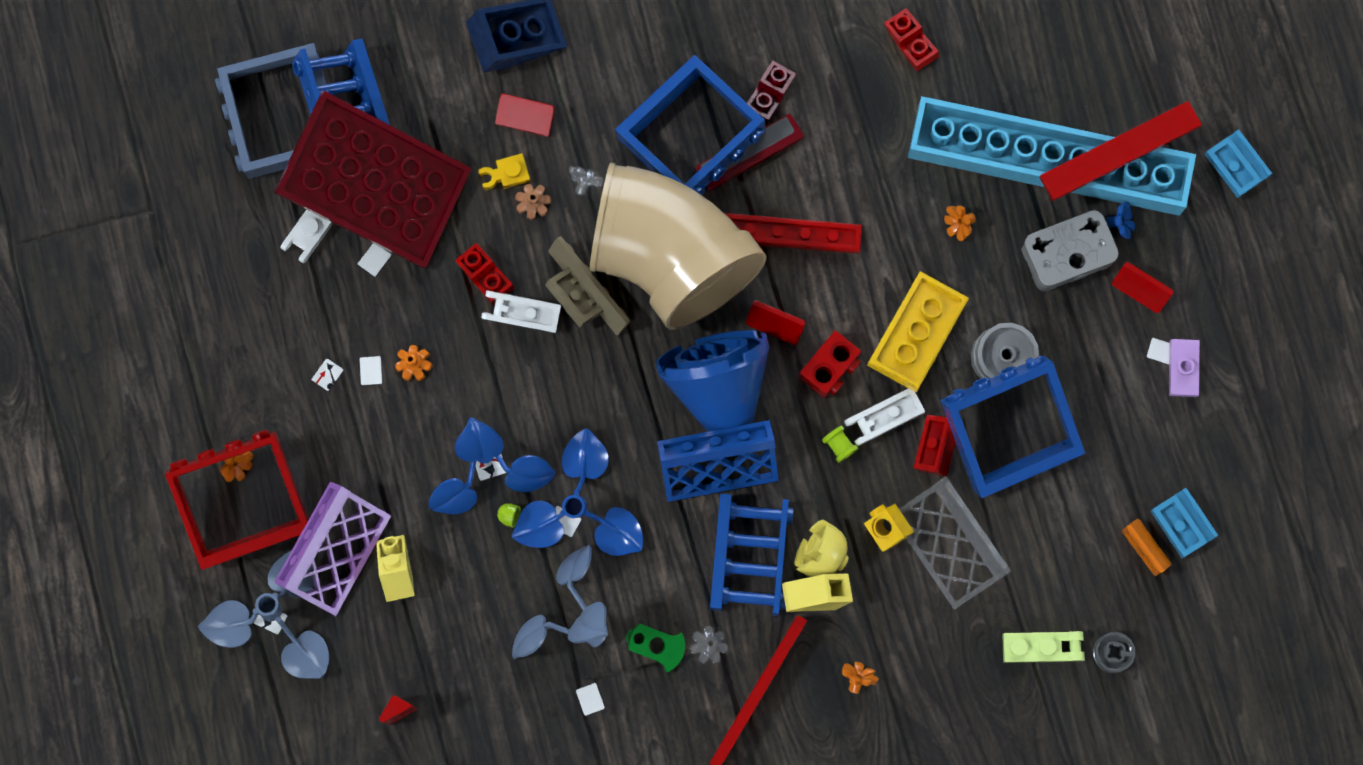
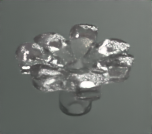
[569,166,604,195]
[690,626,728,663]

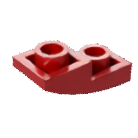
[884,8,939,71]
[455,243,515,306]

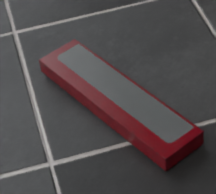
[695,113,804,192]

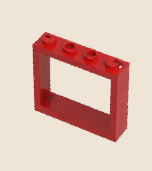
[165,430,309,570]

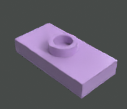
[1169,339,1200,397]

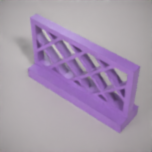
[274,482,391,616]

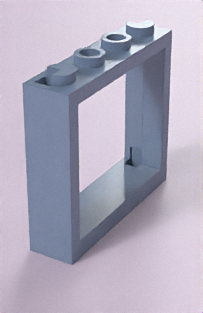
[215,43,326,179]

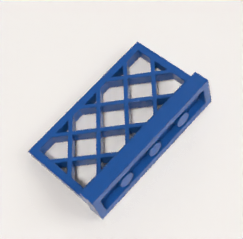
[657,420,779,502]

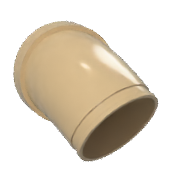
[590,162,767,330]

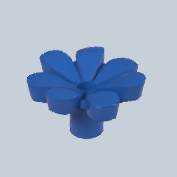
[1106,202,1135,239]

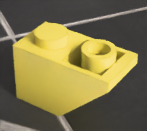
[376,535,415,602]
[782,574,853,612]

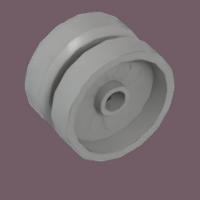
[971,323,1039,379]

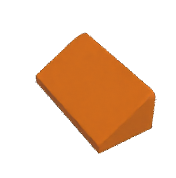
[1122,519,1171,576]

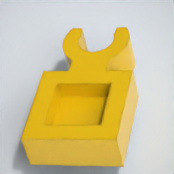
[479,153,531,190]

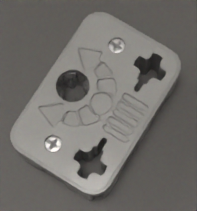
[1021,210,1119,291]

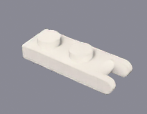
[280,210,334,264]
[481,290,561,333]
[844,388,925,446]

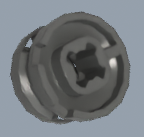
[1093,632,1135,673]

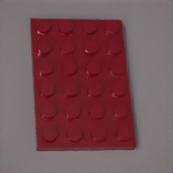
[274,91,472,268]

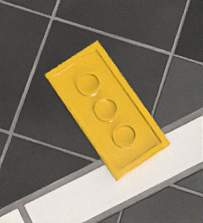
[867,271,969,393]

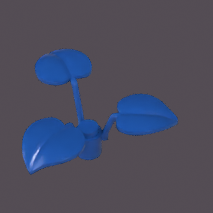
[429,417,556,514]
[512,429,643,556]

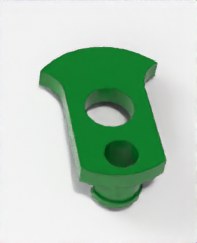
[626,623,685,672]

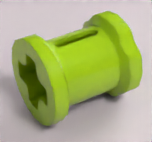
[822,425,859,463]

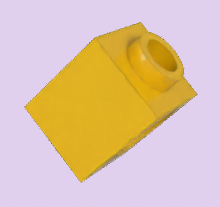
[864,504,914,552]

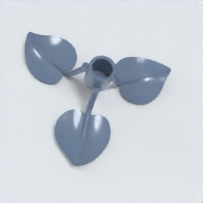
[512,545,608,660]
[198,550,329,679]

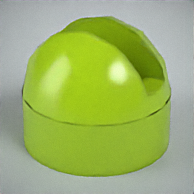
[497,503,521,528]

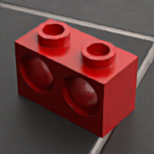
[798,330,862,399]

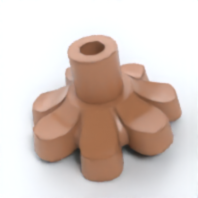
[515,184,552,220]

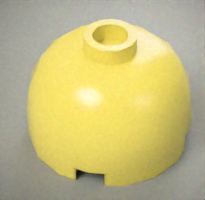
[794,520,848,577]

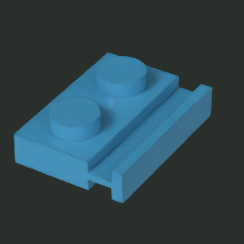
[1204,129,1272,198]
[1150,488,1218,558]

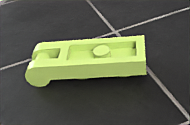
[1002,631,1085,663]

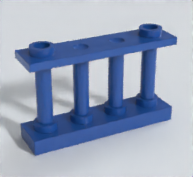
[292,38,390,125]
[710,494,793,616]

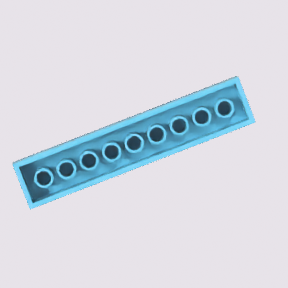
[907,96,1196,216]

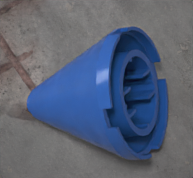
[656,330,769,432]

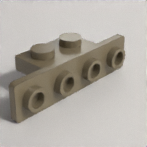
[545,236,630,335]

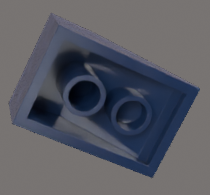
[466,0,567,73]

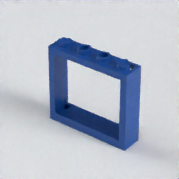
[615,55,766,195]
[940,356,1085,498]

